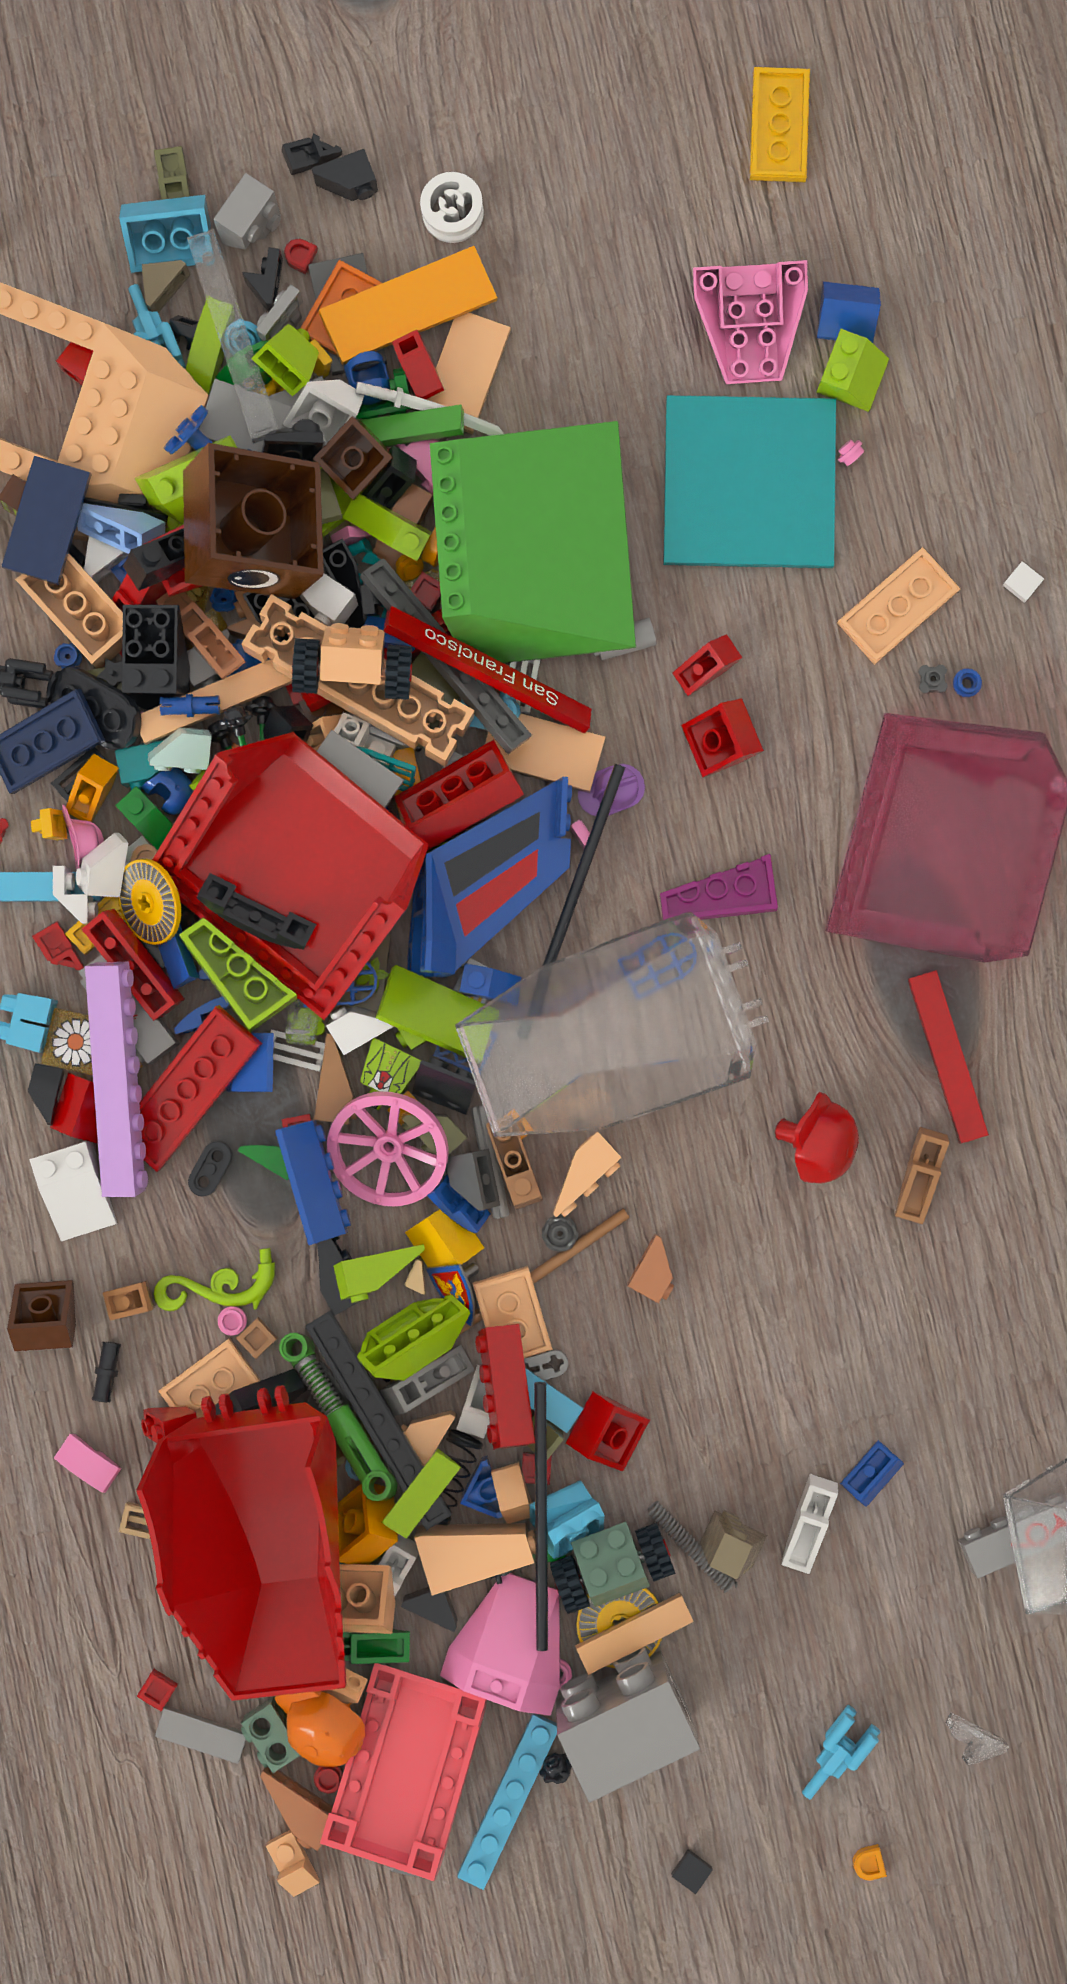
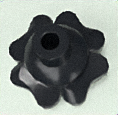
[539,1752,572,1784]

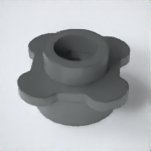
[918,664,948,693]

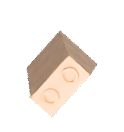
[414,1523,536,1596]

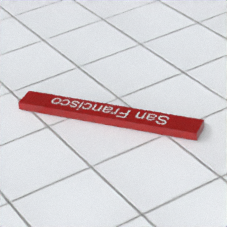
[383,606,592,734]

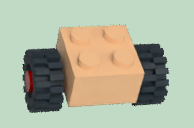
[292,623,412,700]

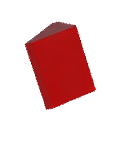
[50,1073,98,1144]

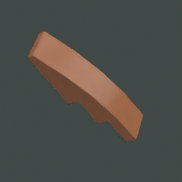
[156,592,246,680]

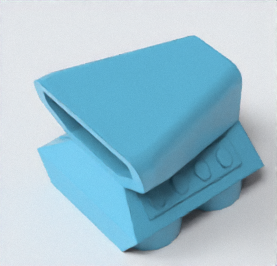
[529,1480,605,1559]

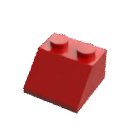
[681,698,764,778]
[566,1391,650,1471]

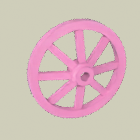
[327,1091,449,1207]

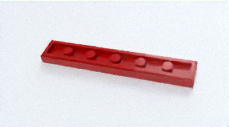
[908,970,989,1144]

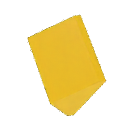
[405,1209,485,1268]

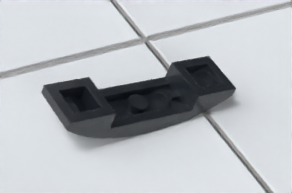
[197,873,317,950]

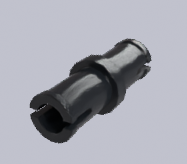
[92,1341,121,1403]

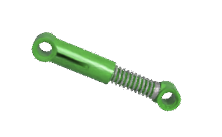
[279,1333,398,1501]

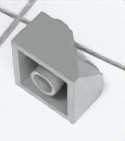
[213,173,281,250]

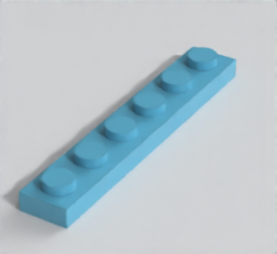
[457,1713,557,1890]

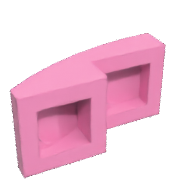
[54,1434,122,1493]

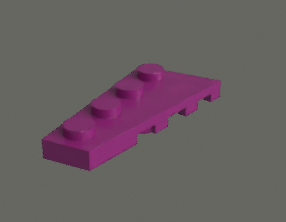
[660,854,778,924]

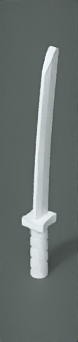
[355,382,504,436]

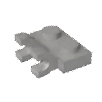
[256,284,303,341]

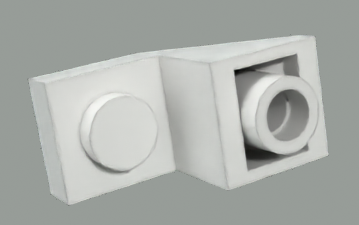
[334,712,396,764]
[53,866,98,925]

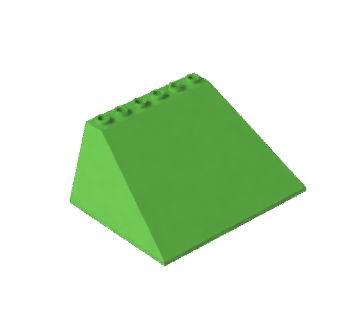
[430,421,636,663]

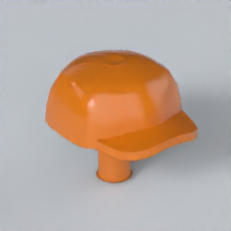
[275,1691,365,1767]

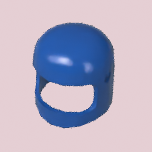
[344,351,390,405]
[142,767,193,815]

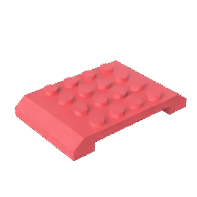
[320,1663,487,1881]

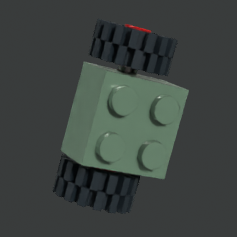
[550,1522,676,1614]

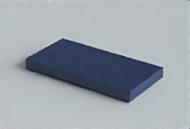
[1,456,92,585]
[0,689,106,794]

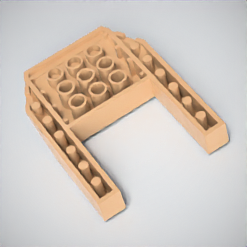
[0,282,209,507]

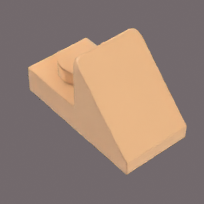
[266,1830,320,1897]

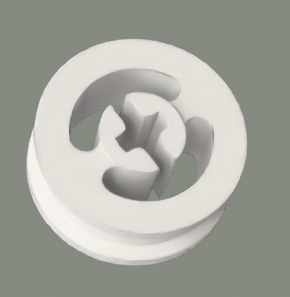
[420,172,484,243]

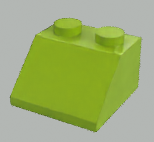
[816,329,889,412]

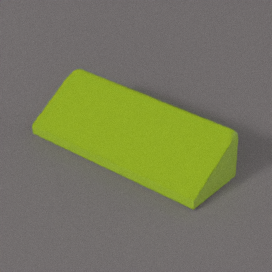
[381,1449,461,1539]

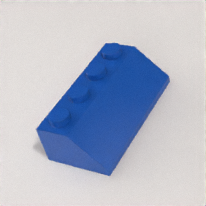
[275,1120,351,1245]

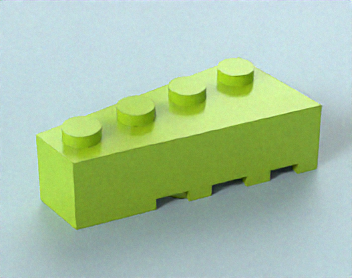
[179,918,297,1033]

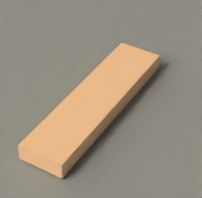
[575,1593,694,1675]

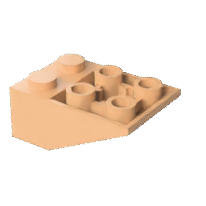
[553,1131,622,1217]

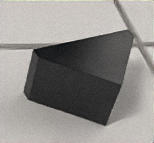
[401,1586,458,1632]

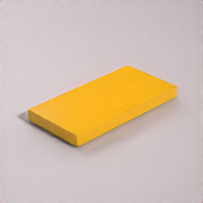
[750,67,810,182]

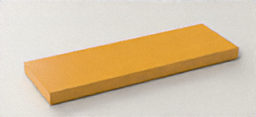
[319,246,497,365]

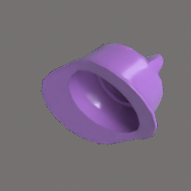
[578,764,645,816]

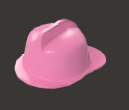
[62,805,104,870]

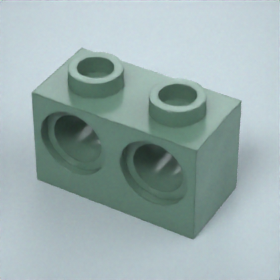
[241,1696,300,1773]

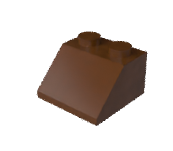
[313,416,393,500]
[7,1280,76,1351]

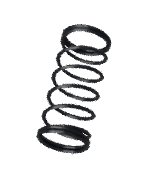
[438,1429,483,1526]

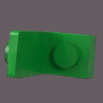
[356,368,412,420]

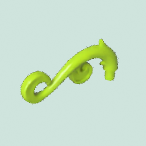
[153,1248,275,1312]

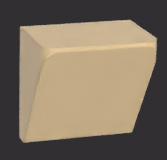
[405,1258,426,1295]

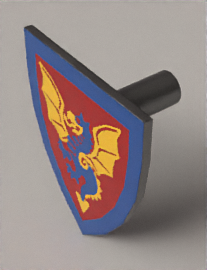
[426,1263,479,1326]

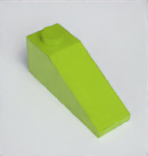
[343,494,432,561]
[334,1244,425,1303]

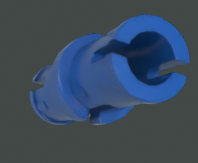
[160,694,220,717]

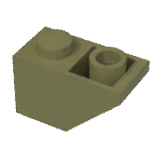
[401,1112,467,1156]

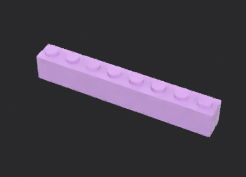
[85,962,148,1197]

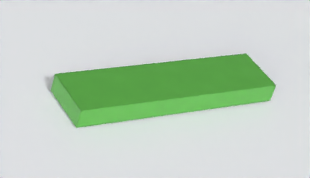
[361,405,464,446]

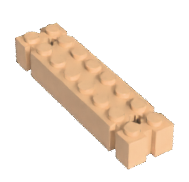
[242,594,475,767]

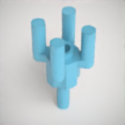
[128,284,186,369]
[802,1705,880,1800]

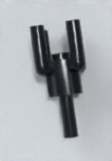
[0,658,53,709]

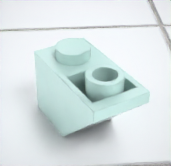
[148,727,211,773]

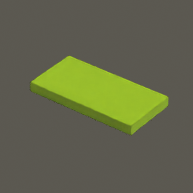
[376,965,498,1063]

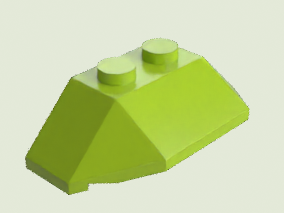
[135,435,237,524]
[357,1295,470,1381]

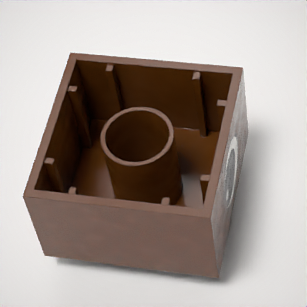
[183,443,324,599]

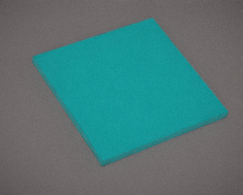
[663,395,836,568]

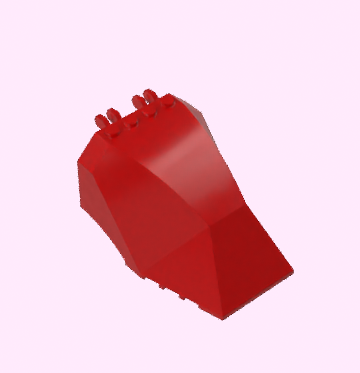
[136,1385,346,1701]

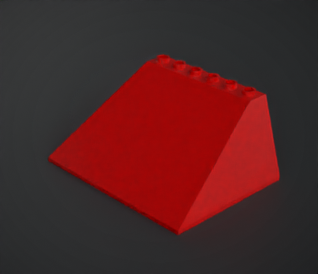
[152,732,429,1020]

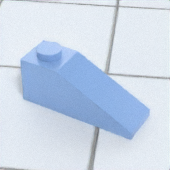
[77,503,165,554]

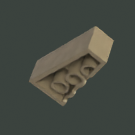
[700,1510,767,1580]

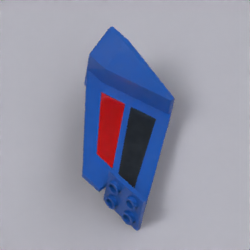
[407,777,572,977]

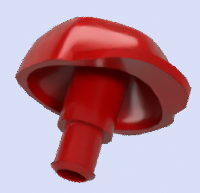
[775,1092,859,1184]

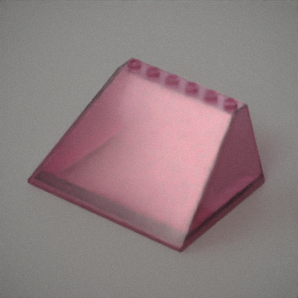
[825,713,1067,963]

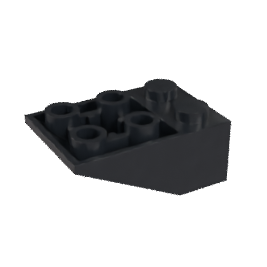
[122,605,190,696]
[412,1057,479,1115]

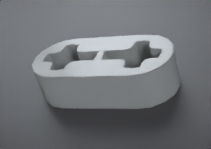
[524,1349,568,1381]

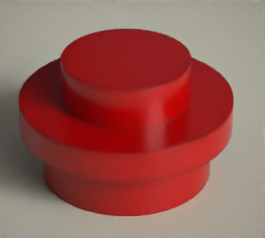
[314,1766,343,1794]

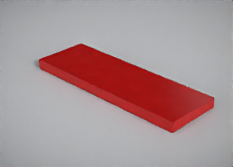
[139,1005,262,1172]

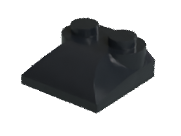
[261,419,324,462]

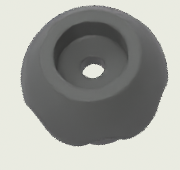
[542,1216,578,1251]

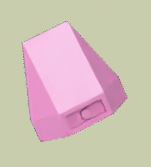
[693,260,808,384]
[440,1573,560,1716]

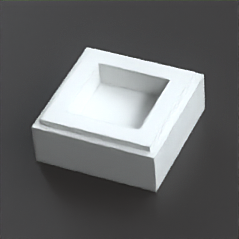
[1003,561,1044,603]

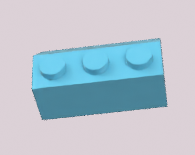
[119,195,215,273]

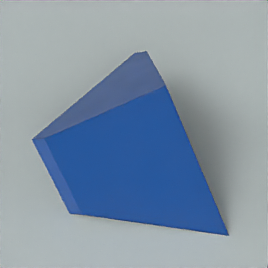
[460,1455,503,1519]

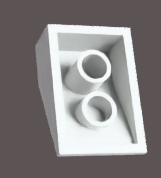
[29,1141,118,1241]

